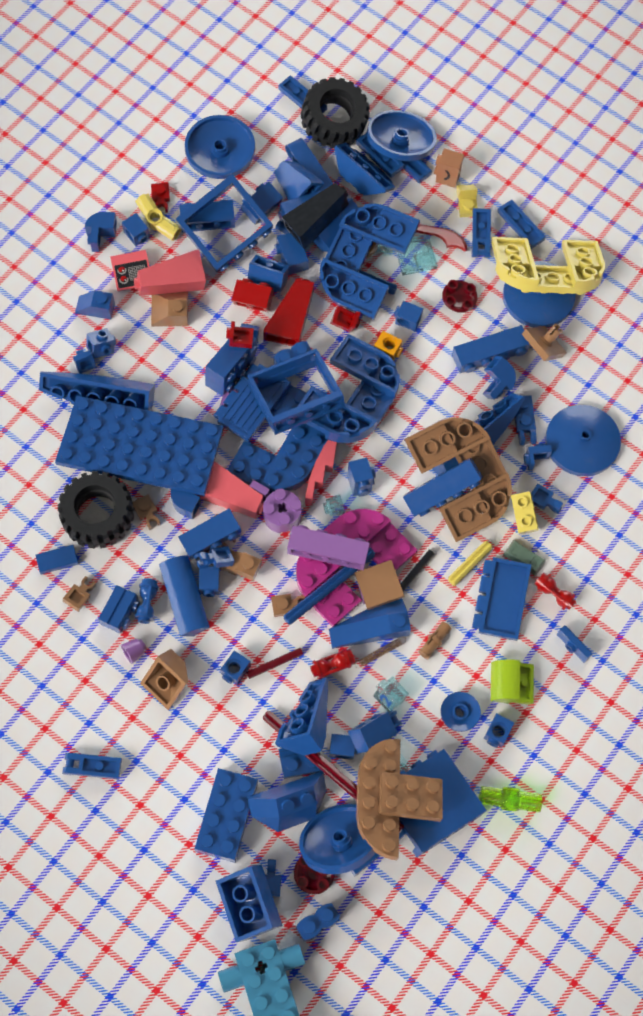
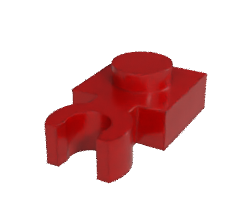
[151,183,170,213]

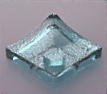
[396,235,438,276]

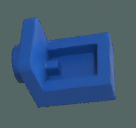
[523,443,552,471]

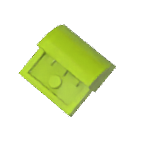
[490,659,534,705]

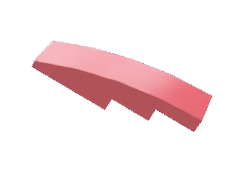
[305,440,337,506]

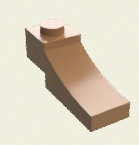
[207,550,262,581]

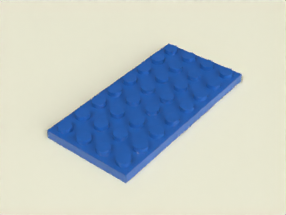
[55,396,224,496]

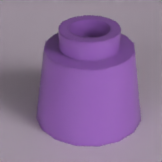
[121,639,147,664]

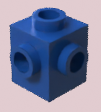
[86,328,116,359]

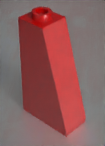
[263,279,314,346]

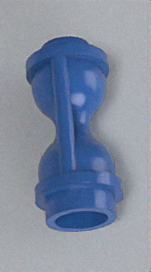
[135,578,159,624]

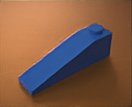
[329,599,411,649]
[275,677,328,756]

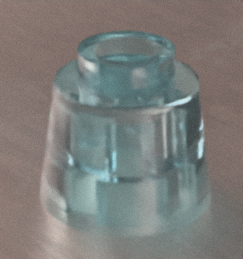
[323,494,345,516]

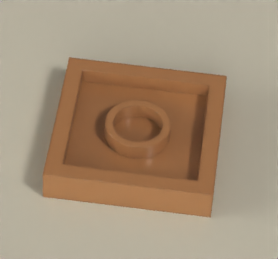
[355,560,405,610]

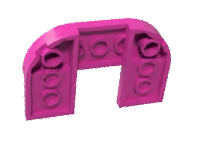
[296,509,418,627]

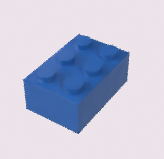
[205,337,257,396]
[216,864,283,943]

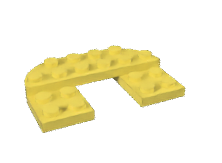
[491,237,605,295]

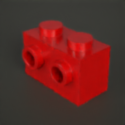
[231,278,274,313]

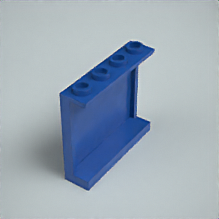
[399,749,487,858]

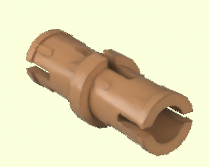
[418,622,452,660]

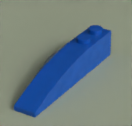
[39,371,155,411]
[432,393,525,475]

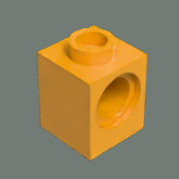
[374,331,403,361]

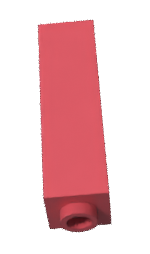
[134,250,206,296]
[195,462,264,519]

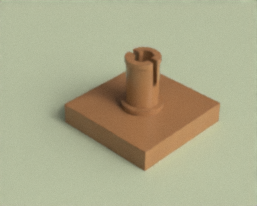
[522,324,567,361]

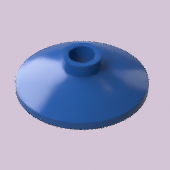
[440,692,481,732]

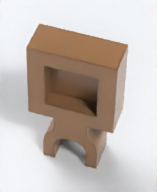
[133,494,161,530]
[63,576,96,612]
[271,594,305,617]

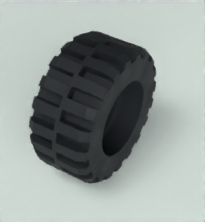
[301,77,370,149]
[58,471,134,549]

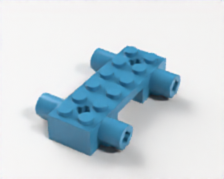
[218,939,305,1016]

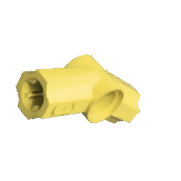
[135,194,182,241]

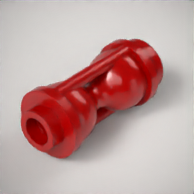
[534,573,576,610]
[310,649,356,680]

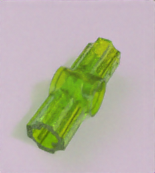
[479,786,543,813]

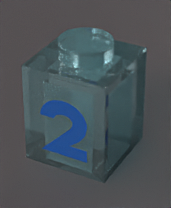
[373,676,409,713]

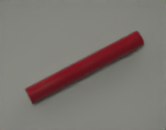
[246,648,303,679]

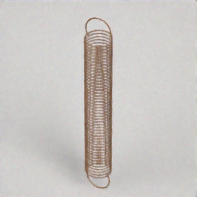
[355,636,406,668]

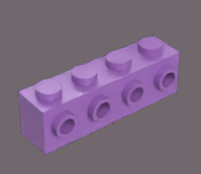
[287,525,370,571]

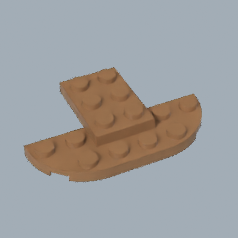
[356,739,443,861]

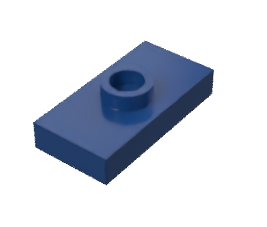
[556,625,592,663]

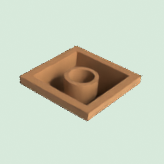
[151,292,188,327]
[140,649,188,710]

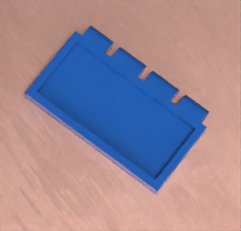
[213,364,291,442]
[472,557,531,641]

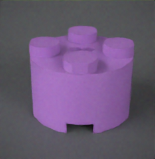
[263,489,301,533]

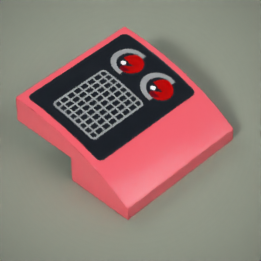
[110,250,150,291]

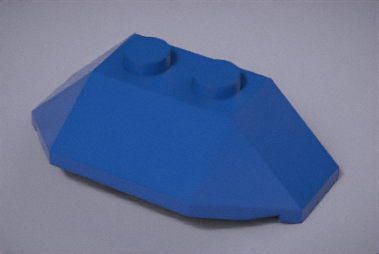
[334,143,396,196]
[247,771,327,832]

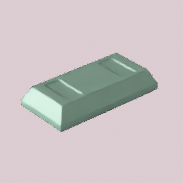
[503,540,546,576]

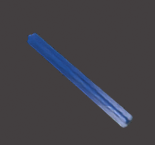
[283,547,375,625]

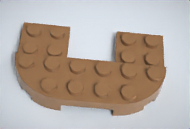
[404,417,512,542]

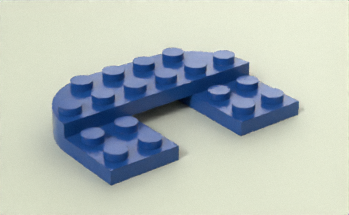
[320,204,420,320]
[297,334,400,443]
[227,385,328,494]

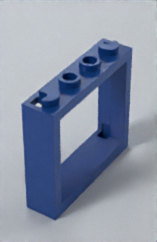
[176,174,273,272]
[247,348,345,435]

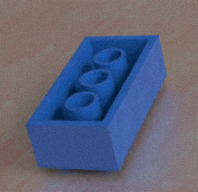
[194,768,258,863]

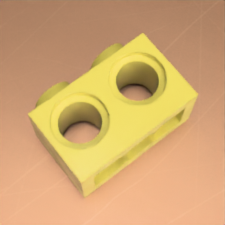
[511,491,539,535]

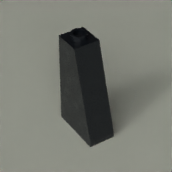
[282,182,349,249]

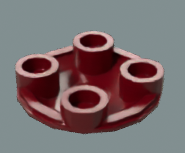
[442,280,478,313]
[294,856,335,895]

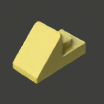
[456,184,478,218]

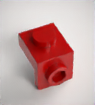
[330,306,361,333]
[226,321,254,349]

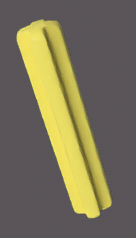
[448,541,492,586]

